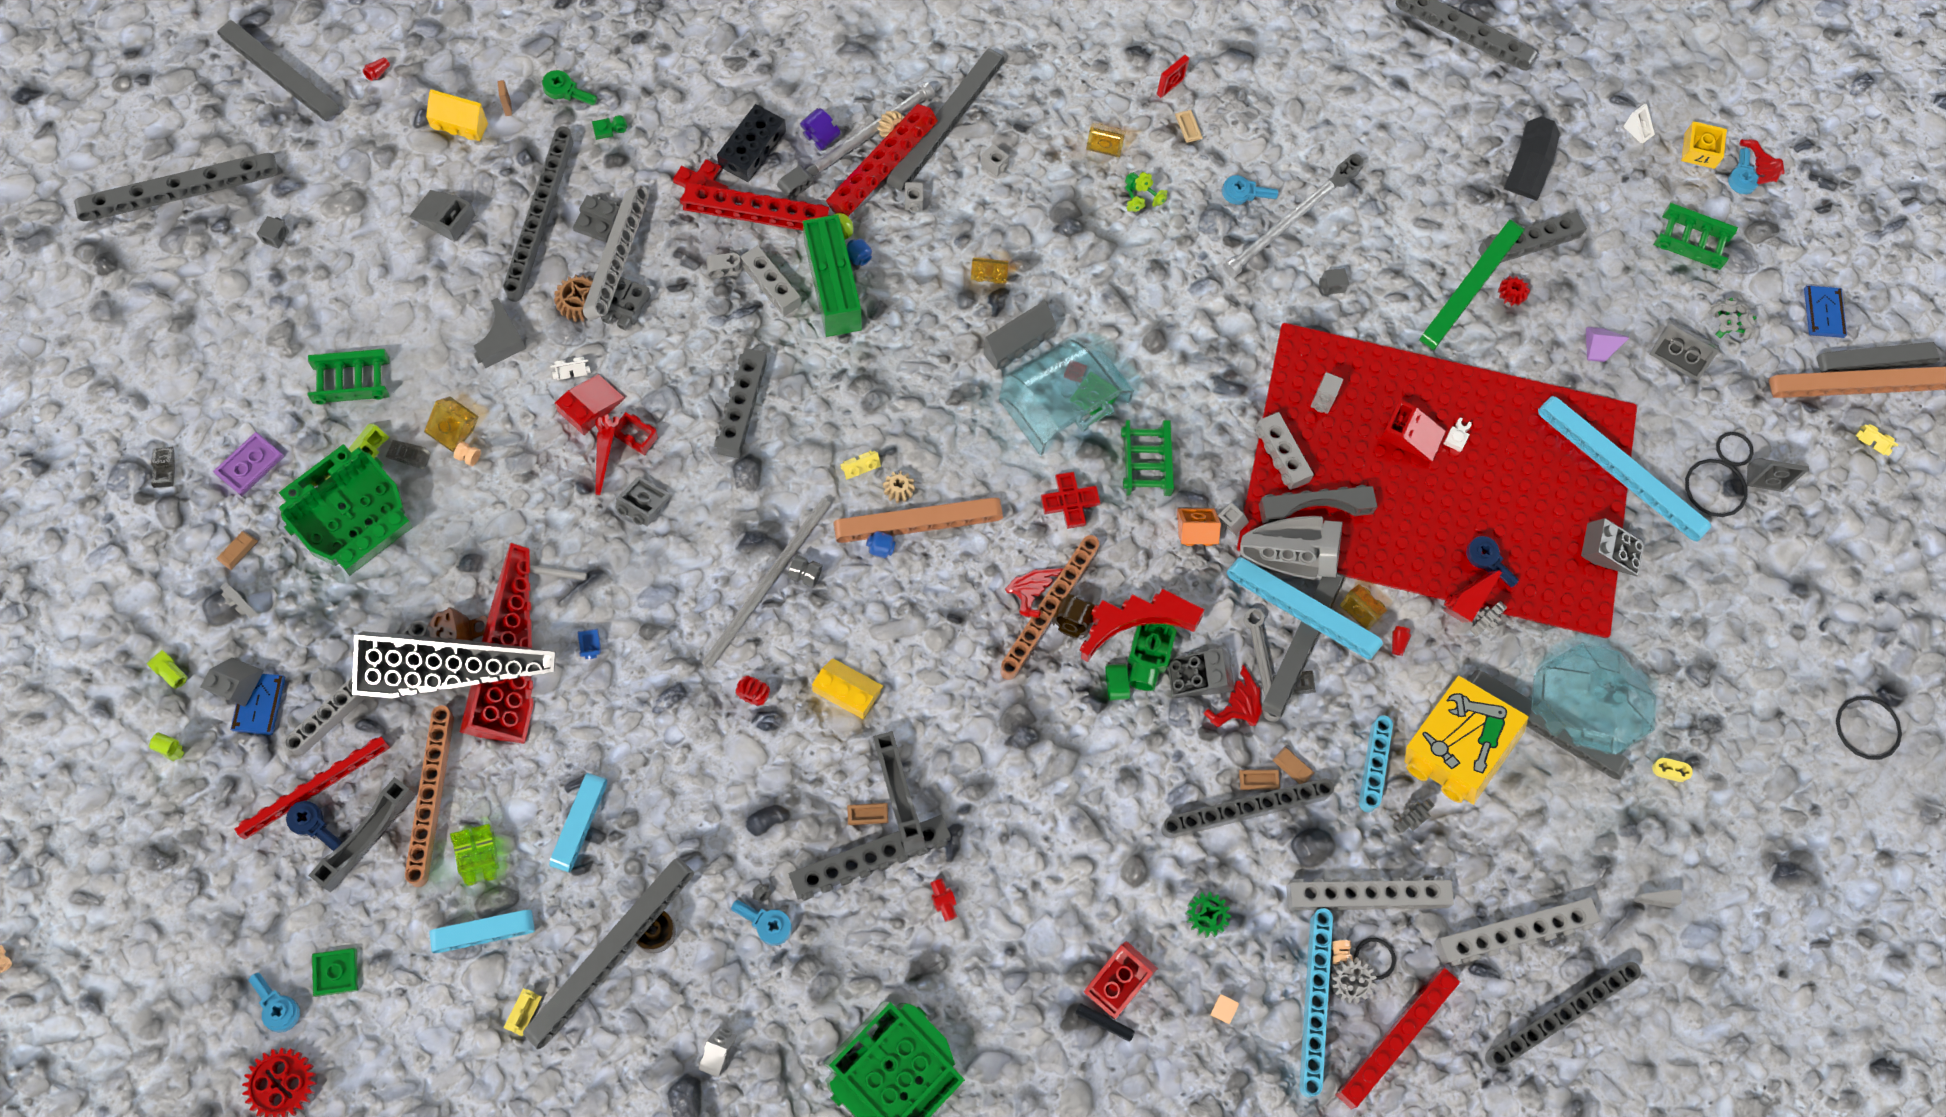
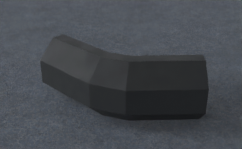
[1504,116,1560,201]

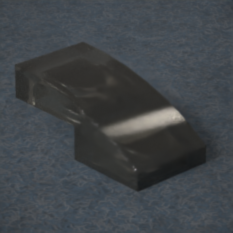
[151,447,175,488]

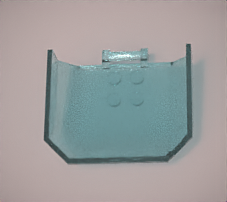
[999,338,1134,456]

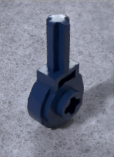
[1466,536,1519,587]
[286,801,343,851]

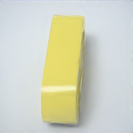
[1652,758,1693,782]

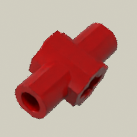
[930,878,958,922]

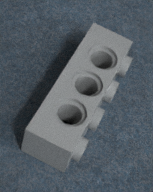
[740,245,802,317]
[1256,412,1314,490]

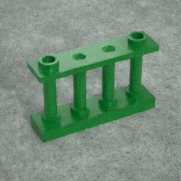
[1653,203,1738,270]
[307,349,389,405]
[1121,420,1174,496]

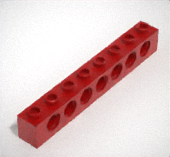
[826,104,938,217]
[683,182,829,231]

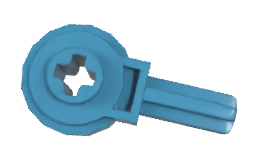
[1728,148,1759,195]
[1222,175,1278,205]
[731,900,792,946]
[249,973,300,1033]

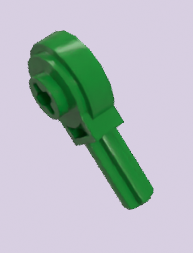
[542,70,597,105]

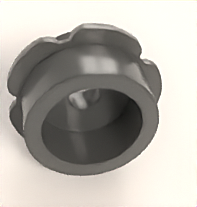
[752,884,772,903]

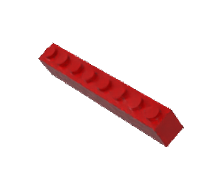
[1335,967,1460,1109]

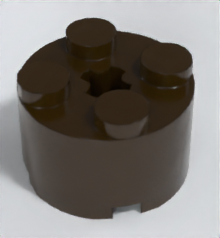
[1052,594,1095,638]
[636,911,676,954]

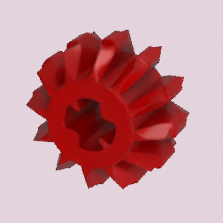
[1498,275,1530,306]
[735,676,770,706]

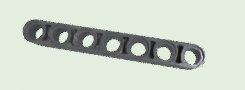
[1816,342,1940,373]

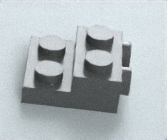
[573,194,620,243]
[615,476,670,526]

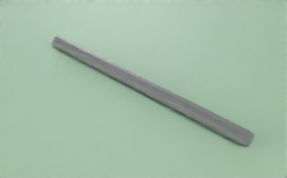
[702,498,831,669]

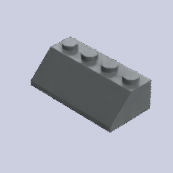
[984,300,1056,370]

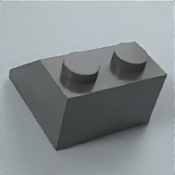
[200,658,264,707]

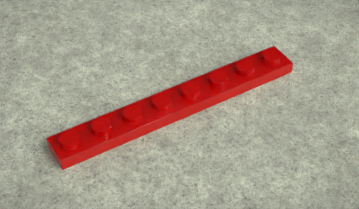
[234,736,390,840]

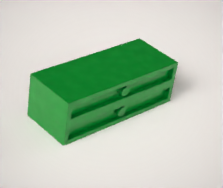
[803,214,862,337]

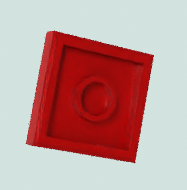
[1157,54,1189,98]

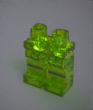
[450,824,499,886]

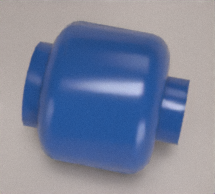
[847,239,872,266]
[866,531,896,559]

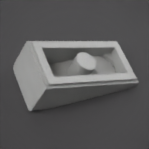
[1634,889,1682,908]

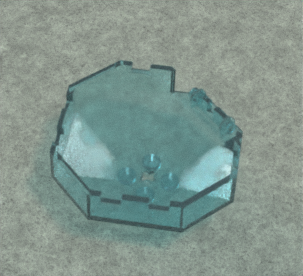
[1532,642,1656,755]

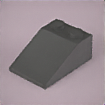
[1747,458,1809,492]

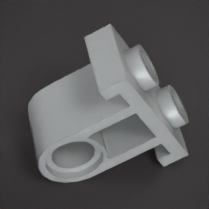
[699,1028,737,1078]

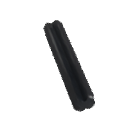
[1076,1003,1135,1042]

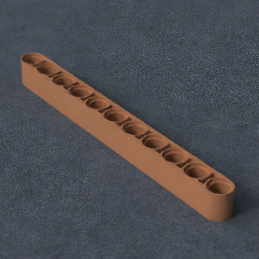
[1768,367,1946,398]

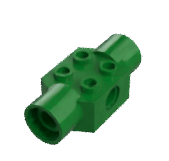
[1127,602,1177,691]

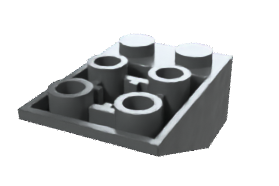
[409,190,476,242]
[1581,518,1644,576]
[1168,647,1235,698]

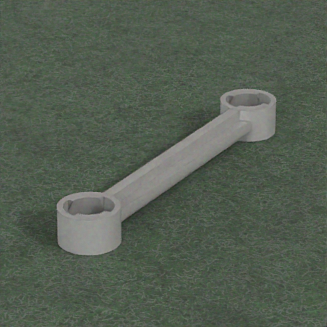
[1243,608,1285,722]

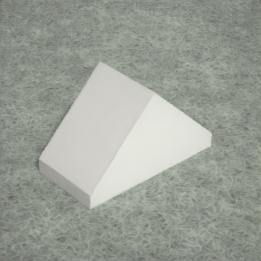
[1623,104,1655,143]

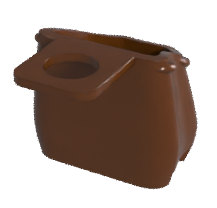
[428,607,488,641]

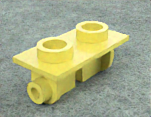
[1856,424,1899,456]
[840,450,881,480]
[503,988,542,1037]

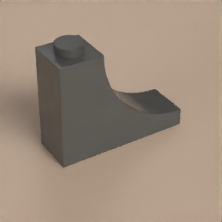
[473,297,526,368]

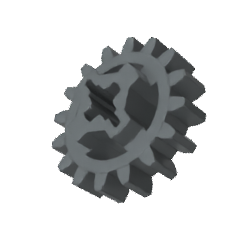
[1396,798,1435,833]

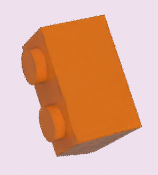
[1177,508,1221,546]

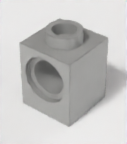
[981,144,1009,177]
[905,182,923,212]
[1218,503,1249,535]

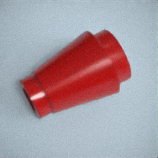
[363,57,390,81]
[1392,626,1411,656]

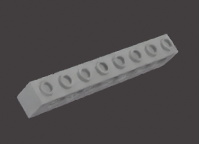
[1286,877,1454,911]
[1434,897,1600,967]

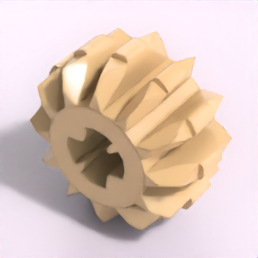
[877,110,904,138]
[883,470,915,504]

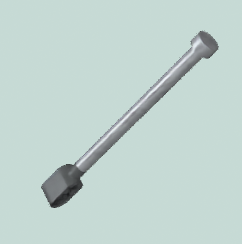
[777,82,935,199]
[1223,154,1363,278]

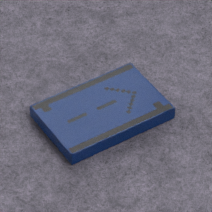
[1804,286,1847,338]
[230,674,286,735]

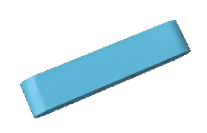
[1359,716,1393,813]
[549,773,607,873]
[429,910,535,953]

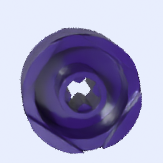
[800,108,841,151]

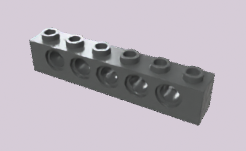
[1478,211,1587,263]
[714,348,767,459]

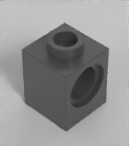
[257,216,289,249]
[1319,268,1349,295]

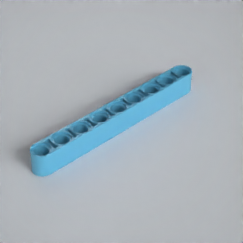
[1226,557,1383,660]
[1299,908,1333,1098]

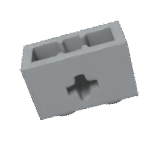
[1311,372,1343,414]

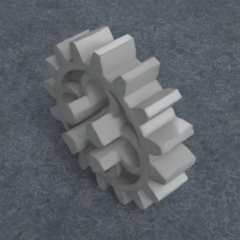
[1470,601,1507,637]
[1330,957,1376,1003]

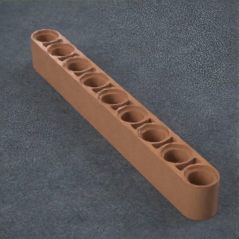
[833,498,1003,543]
[1000,535,1099,680]
[405,705,454,887]

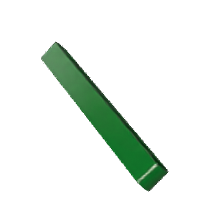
[1419,219,1525,351]

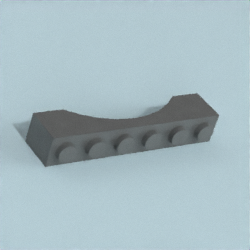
[1259,485,1377,525]
[873,731,925,853]
[308,777,415,893]

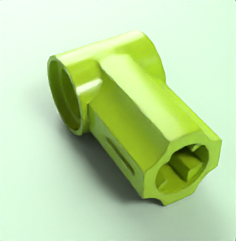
[146,650,188,689]
[149,732,184,762]

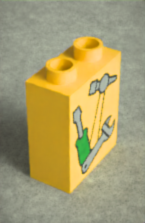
[1404,675,1529,805]

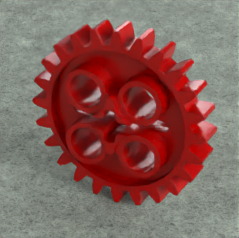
[242,1048,317,1117]

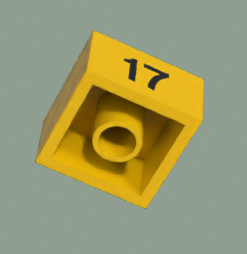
[1681,121,1727,169]

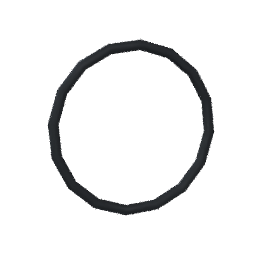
[1685,459,1748,517]
[1836,696,1902,760]

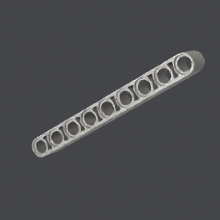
[583,185,649,320]
[285,620,430,756]

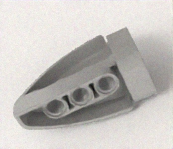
[1240,516,1342,580]

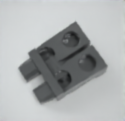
[601,277,651,331]

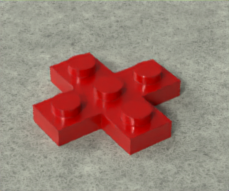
[673,159,729,204]
[1041,472,1100,529]

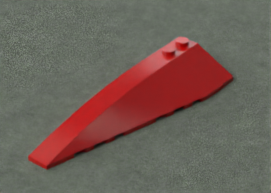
[460,543,533,744]

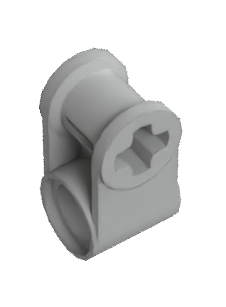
[706,253,742,279]

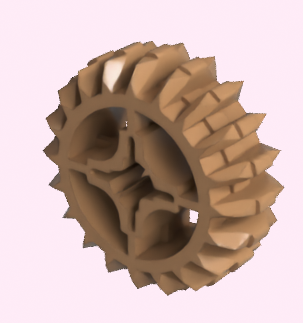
[554,274,593,322]

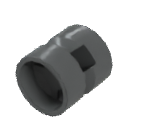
[788,555,823,588]

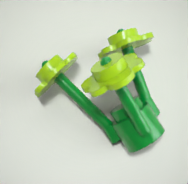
[1125,172,1167,212]

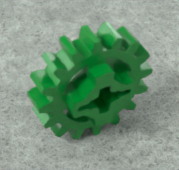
[1185,892,1231,938]

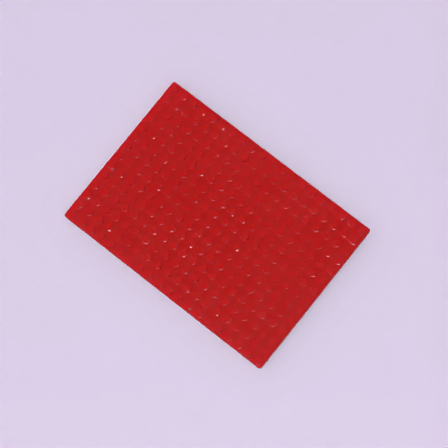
[1237,323,1637,638]

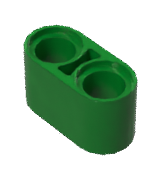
[1105,663,1130,701]

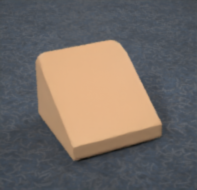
[1210,994,1239,1024]

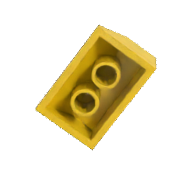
[426,89,488,141]
[812,658,883,720]

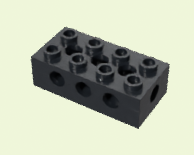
[717,104,786,182]

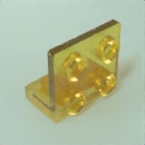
[971,257,1009,284]

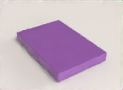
[213,432,284,497]

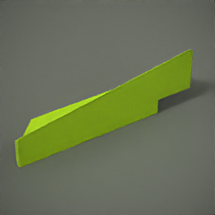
[325,423,390,480]

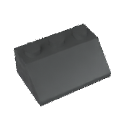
[1649,320,1719,381]

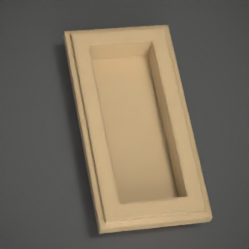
[1175,110,1203,143]

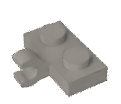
[220,582,257,619]

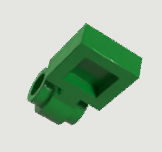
[592,115,628,140]

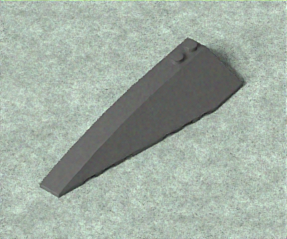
[352,631,556,698]

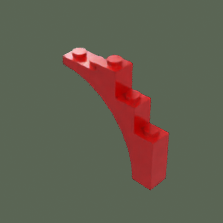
[1080,588,1205,662]

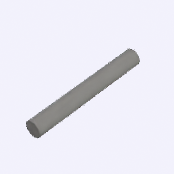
[530,565,587,581]

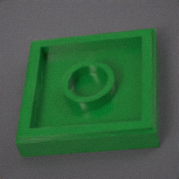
[312,948,358,997]

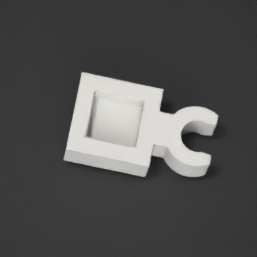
[1444,417,1471,452]

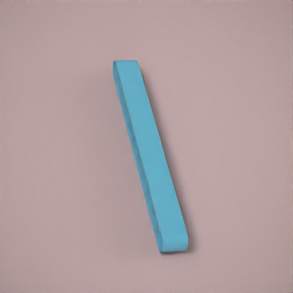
[1538,396,1711,542]

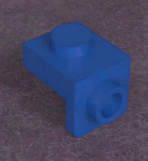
[578,629,601,659]

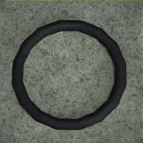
[1716,432,1754,467]
[1354,937,1396,980]

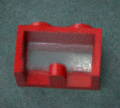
[614,412,658,456]

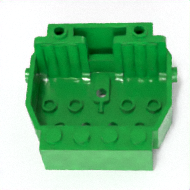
[278,444,413,576]
[823,1001,965,1117]

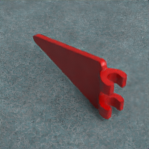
[595,414,619,495]

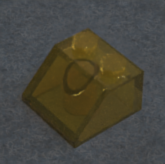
[1086,123,1126,158]
[424,396,479,452]
[1340,584,1388,631]

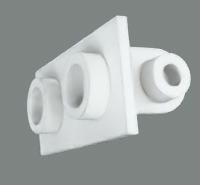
[550,357,591,380]

